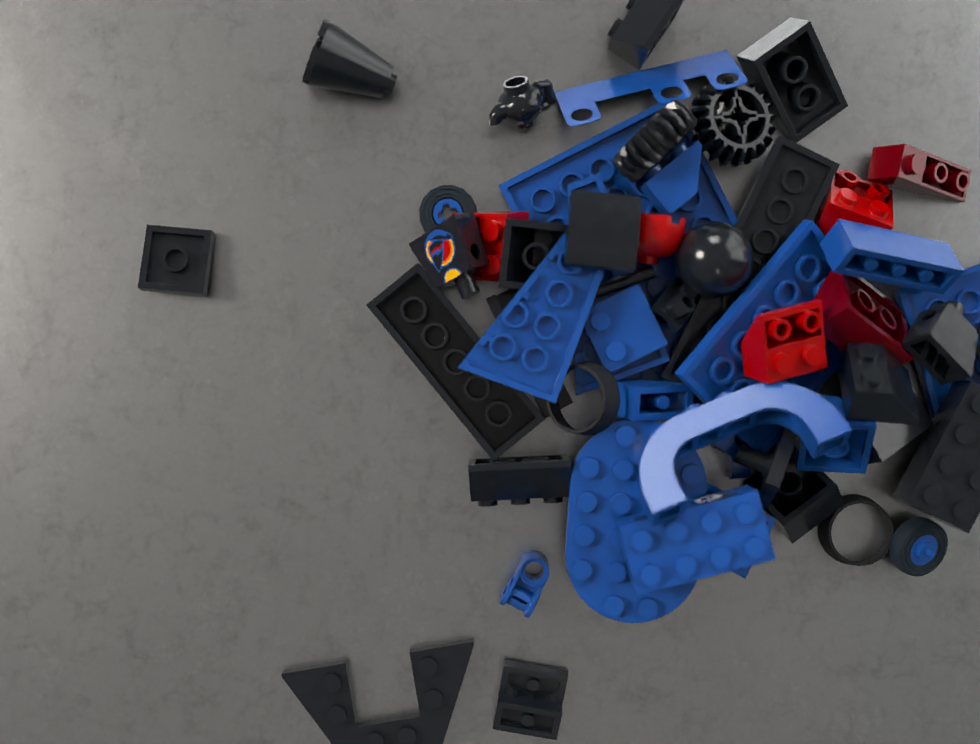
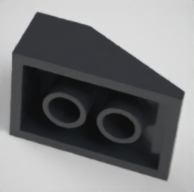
[736,17,848,143]

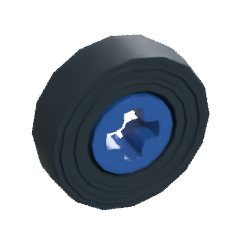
[419,185,477,233]

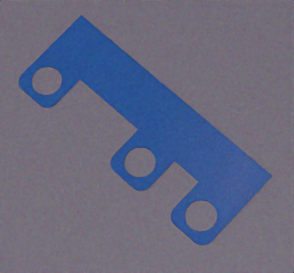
[555,50,748,126]

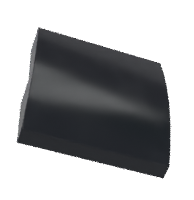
[564,190,641,273]
[493,659,568,740]

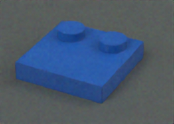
[584,283,668,372]

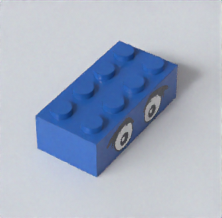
[614,485,776,596]

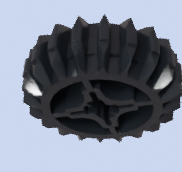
[691,76,777,168]
[613,99,698,182]

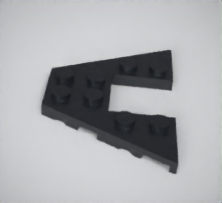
[281,638,474,744]

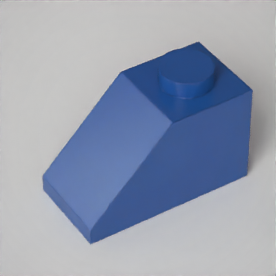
[616,380,693,422]

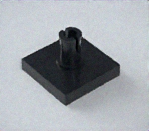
[734,427,798,511]

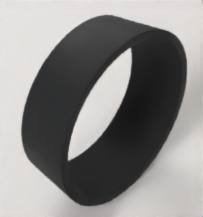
[546,362,620,436]
[817,494,894,566]

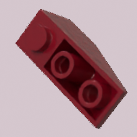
[867,143,971,202]

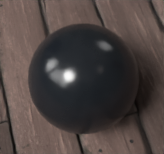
[675,221,753,298]

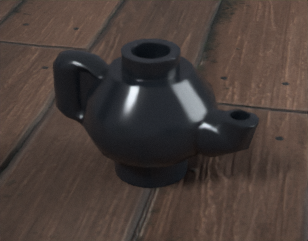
[489,76,556,129]

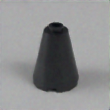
[302,18,398,98]

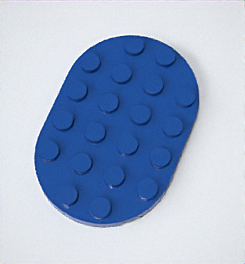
[565,419,707,623]

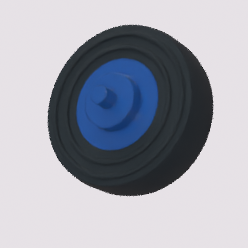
[889,517,948,577]

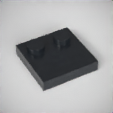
[138,225,215,297]

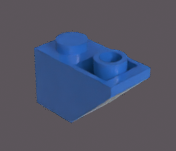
[640,141,702,216]

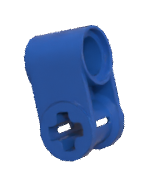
[499,550,549,618]

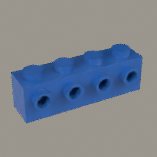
[820,219,964,294]

